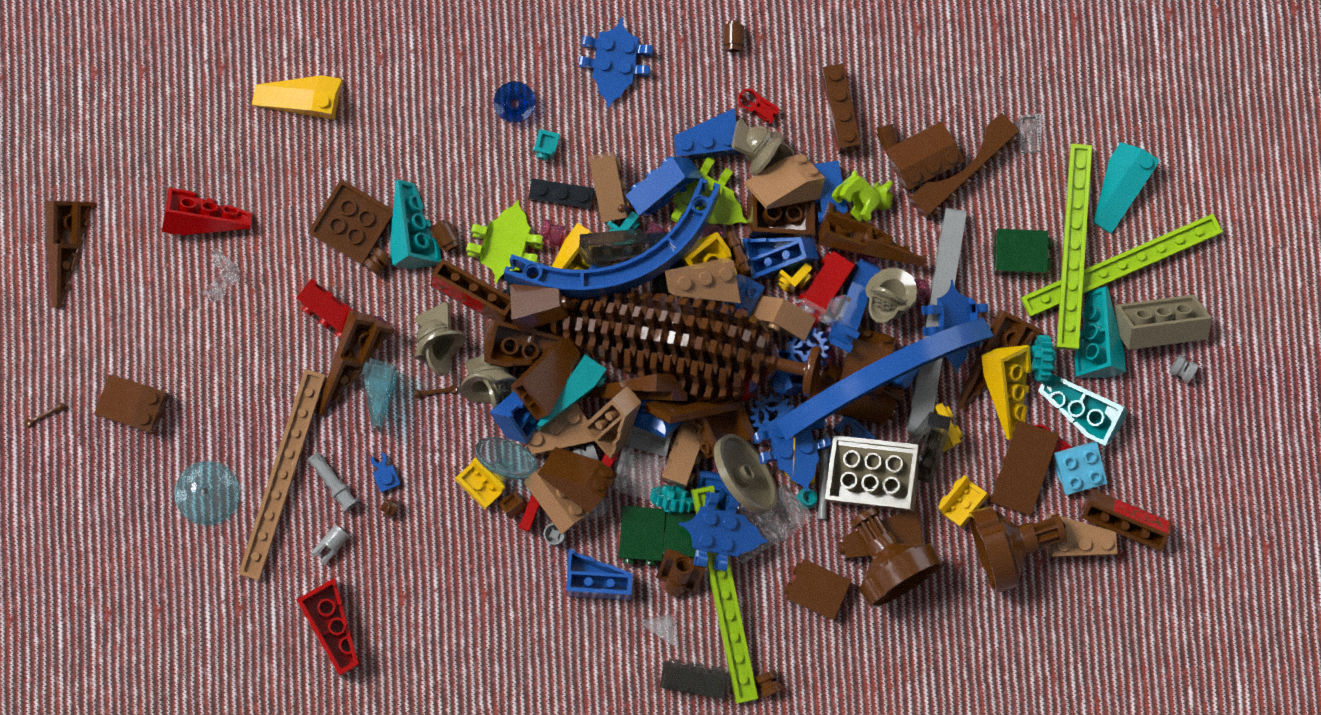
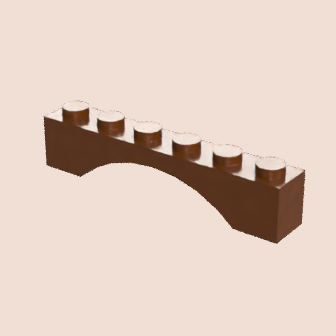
[908,112,1019,219]

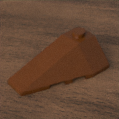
[483,320,575,367]

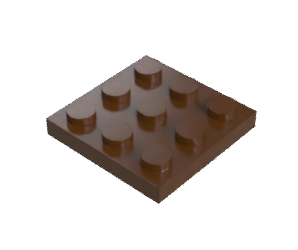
[308,179,393,266]

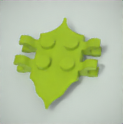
[670,157,747,225]
[466,200,544,283]

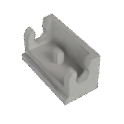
[626,426,673,457]

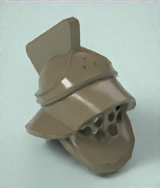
[731,118,795,176]
[865,268,917,325]
[414,302,467,376]
[461,355,517,408]

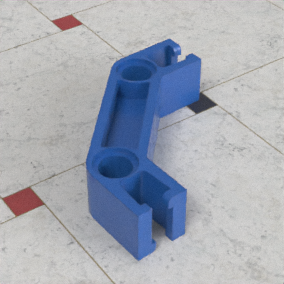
[828,258,881,353]

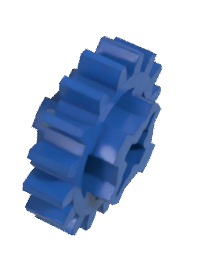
[785,327,832,367]
[749,393,794,432]

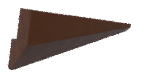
[45,200,95,308]
[819,202,927,267]
[956,308,1042,410]
[317,311,395,416]
[585,374,688,401]

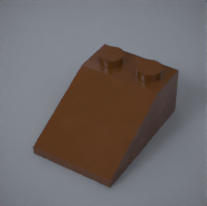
[746,192,815,239]
[840,327,896,395]
[94,374,170,435]
[537,447,617,513]

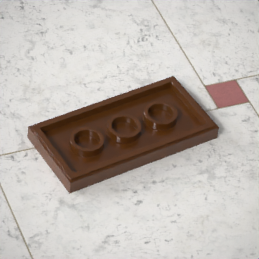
[644,392,740,424]
[990,420,1059,516]

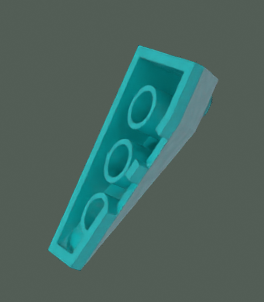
[1093,142,1160,234]
[1074,286,1126,378]
[1038,373,1129,446]

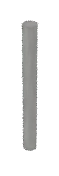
[818,433,829,519]

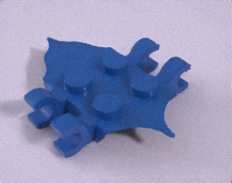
[578,17,653,108]
[921,279,989,374]
[753,401,832,492]
[678,492,768,571]

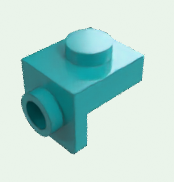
[532,129,560,161]
[607,211,640,240]

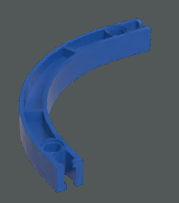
[503,178,720,298]
[776,318,994,440]

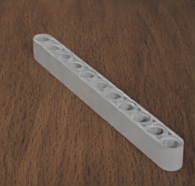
[907,208,967,436]

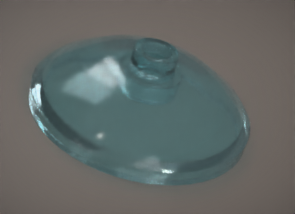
[475,437,537,480]
[175,461,240,525]

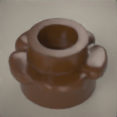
[380,497,398,517]

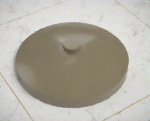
[714,434,778,514]

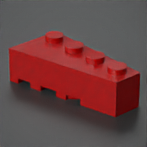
[797,250,857,329]
[296,578,359,677]

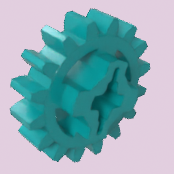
[1030,335,1056,382]
[649,485,695,513]

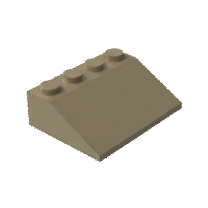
[825,435,919,512]

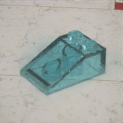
[362,358,400,432]

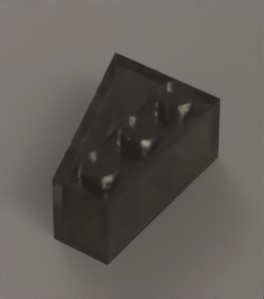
[579,229,649,267]
[906,412,951,484]
[659,658,728,699]

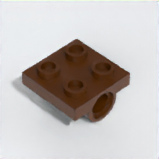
[656,548,707,597]

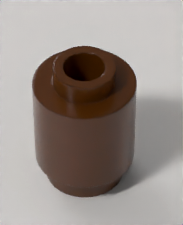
[723,20,744,53]
[431,220,460,253]

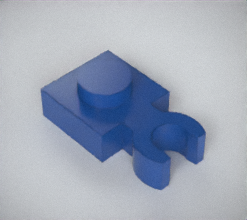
[370,452,401,493]

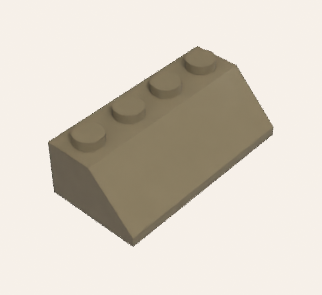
[1115,295,1212,350]

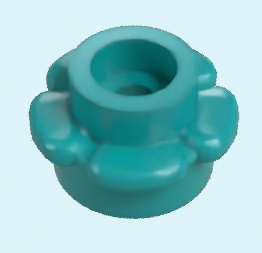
[796,488,817,509]

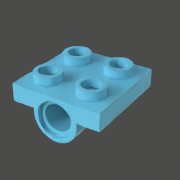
[1054,441,1107,495]

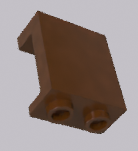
[690,398,755,459]
[784,559,851,621]

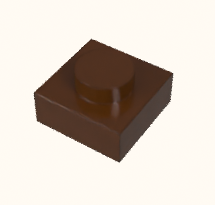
[498,490,527,519]

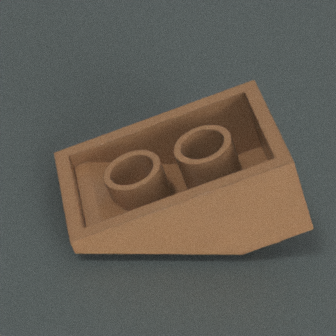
[745,154,825,209]

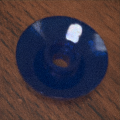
[493,81,536,123]

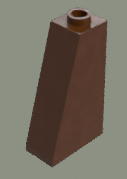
[511,337,581,420]
[806,363,897,426]
[838,506,923,559]

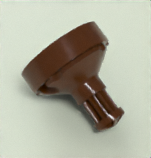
[969,506,1067,594]
[850,507,943,609]

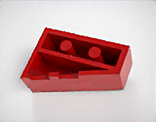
[296,278,355,339]

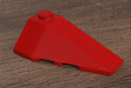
[162,187,252,235]

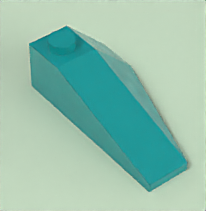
[390,179,441,270]
[536,355,607,431]

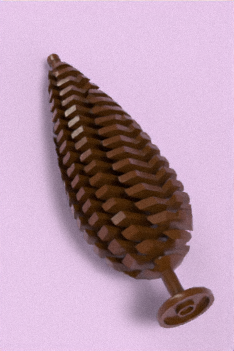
[543,293,822,400]

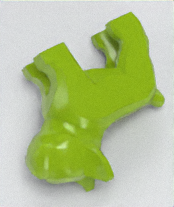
[831,170,893,222]

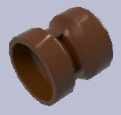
[363,247,392,277]
[755,669,783,697]

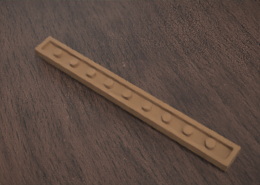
[238,369,326,581]

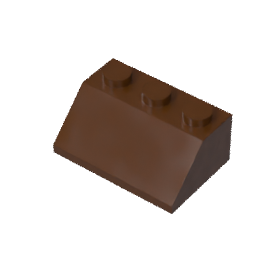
[885,121,964,190]

